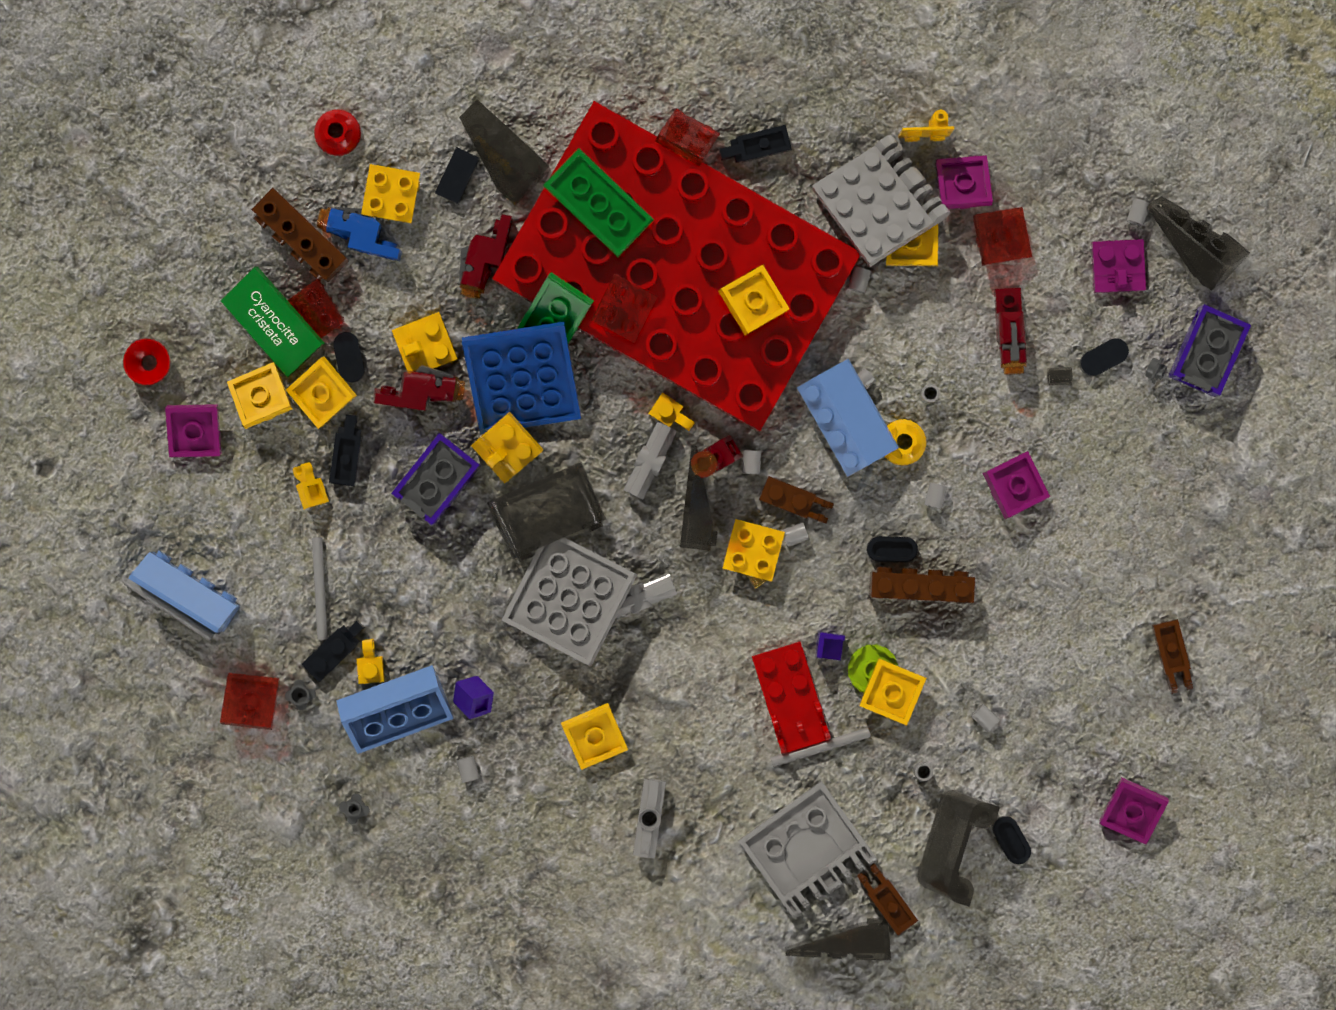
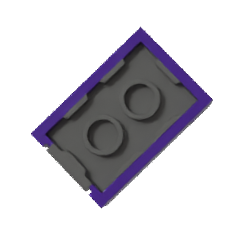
[1168,304,1251,397]
[391,433,481,526]

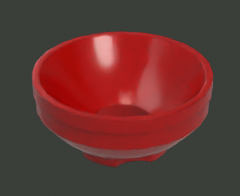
[314,109,361,156]
[123,339,171,385]

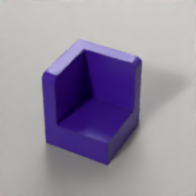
[815,632,845,661]
[453,676,494,719]

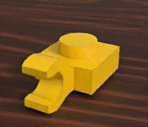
[648,392,694,431]
[293,462,329,509]
[356,639,385,684]

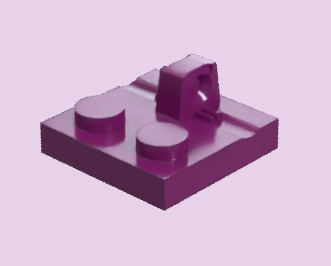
[935,155,993,209]
[1091,239,1146,293]
[165,404,221,457]
[982,451,1050,519]
[1099,777,1169,845]

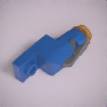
[317,207,402,262]

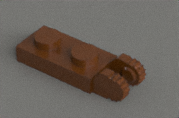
[759,476,834,524]
[1152,619,1193,694]
[857,863,918,935]

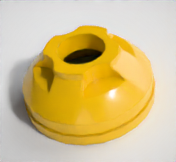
[885,419,926,466]

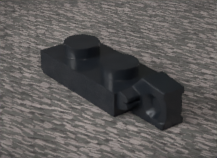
[719,125,792,163]
[329,414,362,487]
[302,621,365,682]

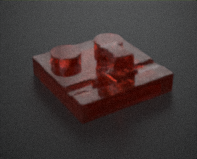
[655,109,720,167]
[973,207,1032,266]
[220,673,280,730]

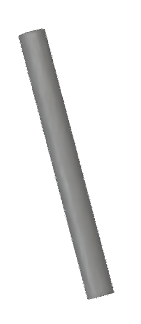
[312,537,328,640]
[124,579,215,641]
[770,727,871,767]

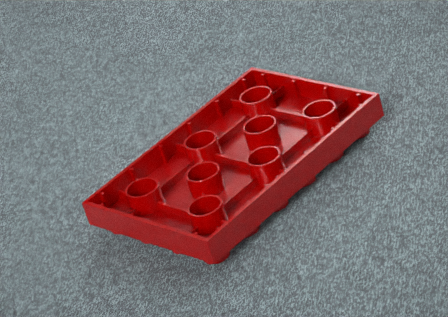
[492,101,860,432]

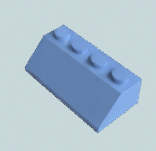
[797,359,899,477]
[128,550,241,633]
[336,665,454,754]

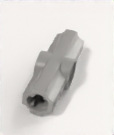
[624,421,677,500]
[615,574,677,619]
[633,778,666,858]

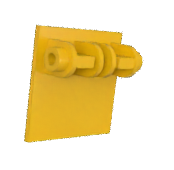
[898,109,954,142]
[361,164,420,224]
[722,519,785,582]

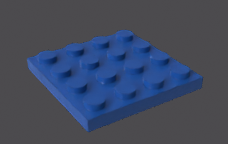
[462,322,581,435]

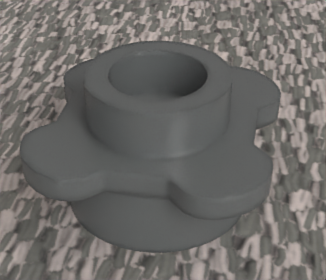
[1145,357,1167,384]
[285,680,316,710]
[339,793,370,824]

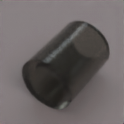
[1047,367,1073,386]

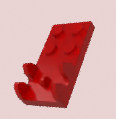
[751,641,831,754]

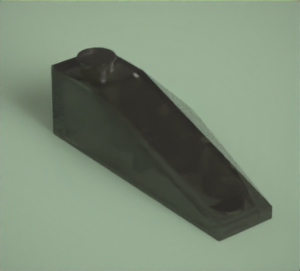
[459,100,550,206]
[1147,196,1250,291]
[680,445,718,551]
[784,918,891,960]

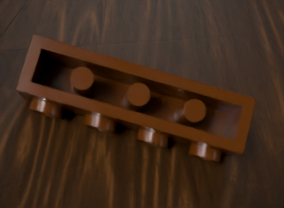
[251,187,349,283]
[869,567,975,603]

